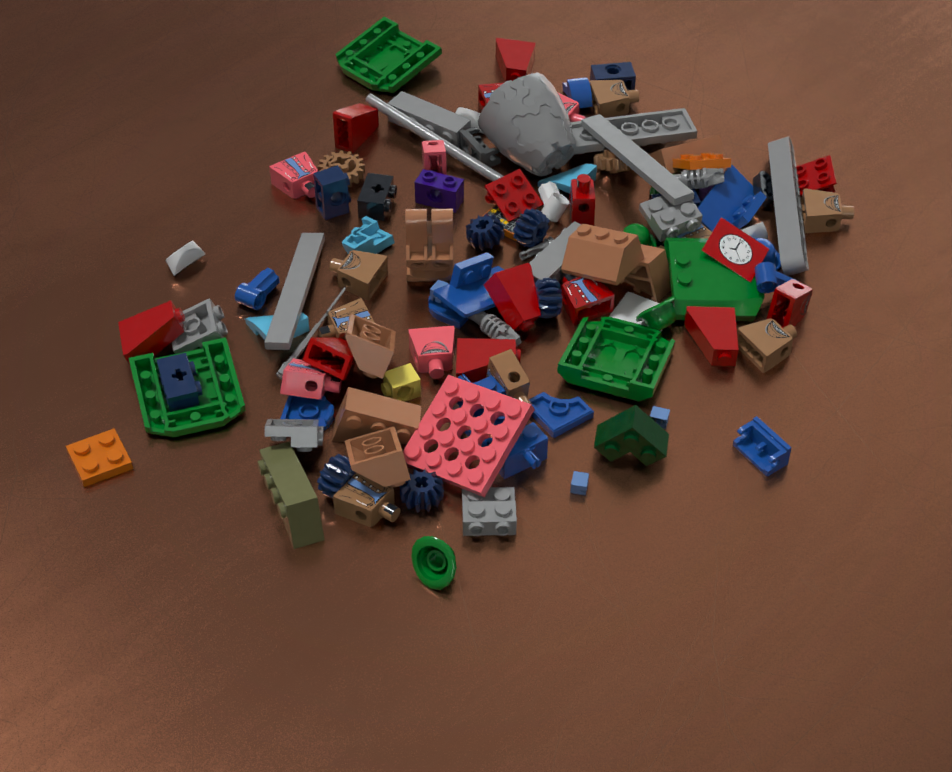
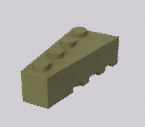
[257,441,325,549]

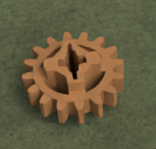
[594,148,631,173]
[318,150,365,187]

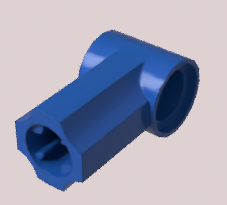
[754,262,798,293]
[235,268,280,310]

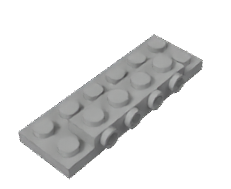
[571,108,697,154]

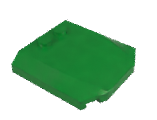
[335,17,442,93]
[664,238,765,321]
[557,317,675,401]
[129,337,246,437]

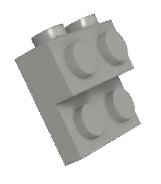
[639,195,703,242]
[172,298,228,354]
[265,419,324,452]
[462,487,517,536]

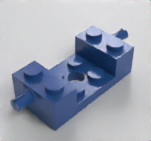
[453,374,548,479]

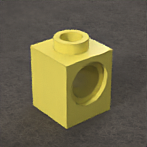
[381,363,421,402]

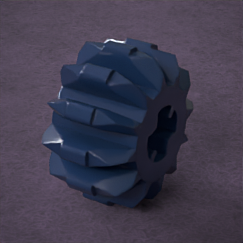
[513,209,550,248]
[466,213,504,251]
[535,278,563,319]
[317,454,356,499]
[400,468,444,513]

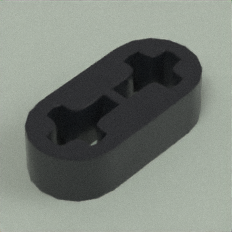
[752,171,774,207]

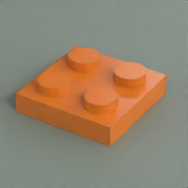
[673,153,731,170]
[66,428,133,487]

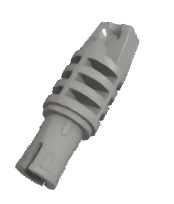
[674,168,725,189]
[468,311,521,346]

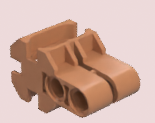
[405,209,453,282]

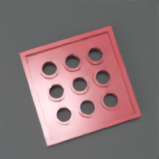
[403,375,535,497]

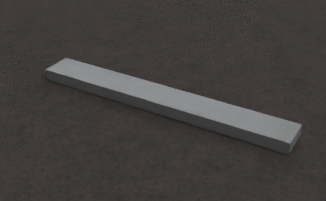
[581,114,694,205]
[264,233,325,350]

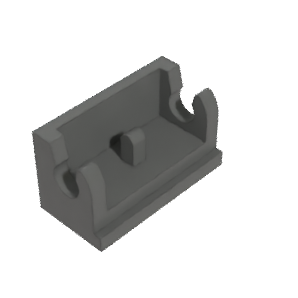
[459,127,501,167]

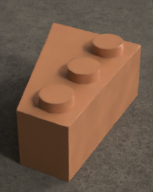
[620,244,671,303]
[332,387,421,444]

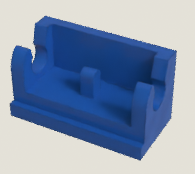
[733,416,792,476]

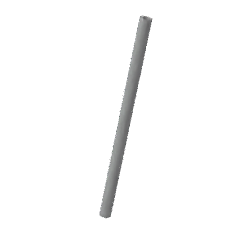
[366,94,503,182]

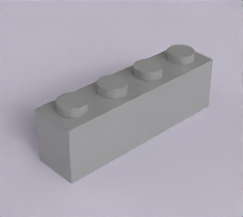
[387,91,471,148]
[530,221,581,283]

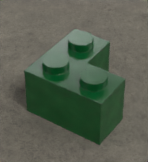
[594,405,669,466]

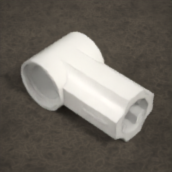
[538,181,570,222]

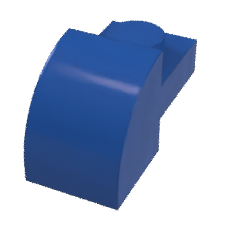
[562,77,593,108]

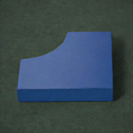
[529,392,594,438]

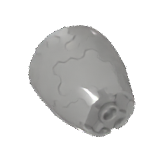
[478,72,576,177]

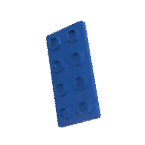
[697,165,767,232]
[433,252,504,318]

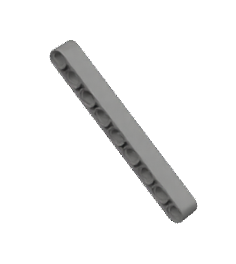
[768,136,809,276]

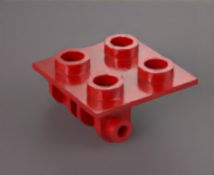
[796,155,837,197]
[484,169,544,222]

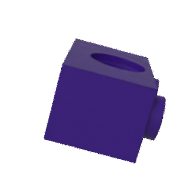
[414,169,464,213]

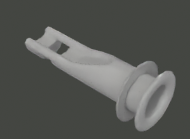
[519,236,554,260]

